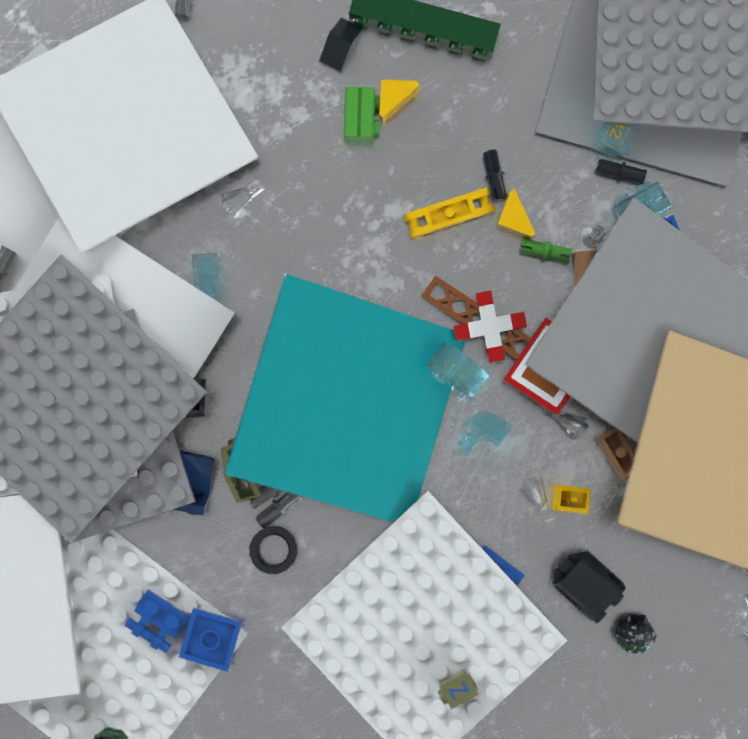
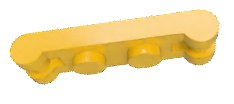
[403,188,496,239]

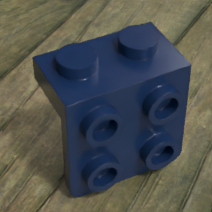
[172,450,215,516]

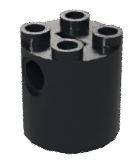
[553,549,626,624]

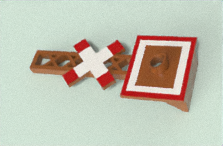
[421,276,570,416]

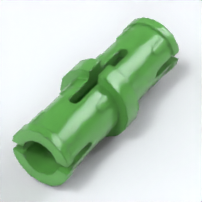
[520,238,572,264]

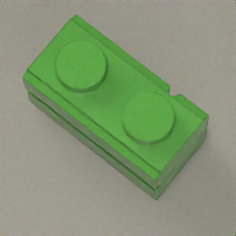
[343,87,380,142]

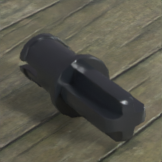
[483,149,508,200]
[596,159,647,185]

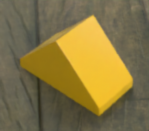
[379,79,420,123]
[496,189,536,240]
[549,484,591,514]

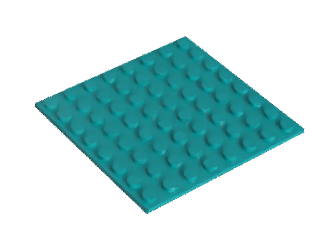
[224,274,466,522]

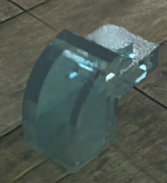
[457,413,512,456]

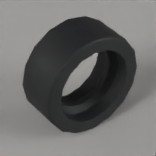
[249,526,298,574]

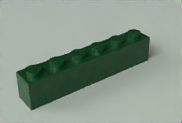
[349,0,501,59]

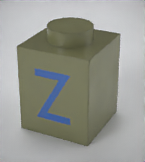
[437,667,479,709]

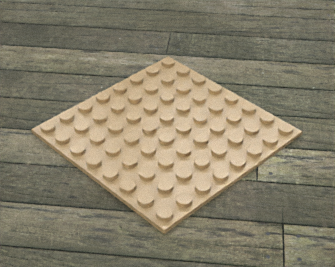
[617,330,748,570]

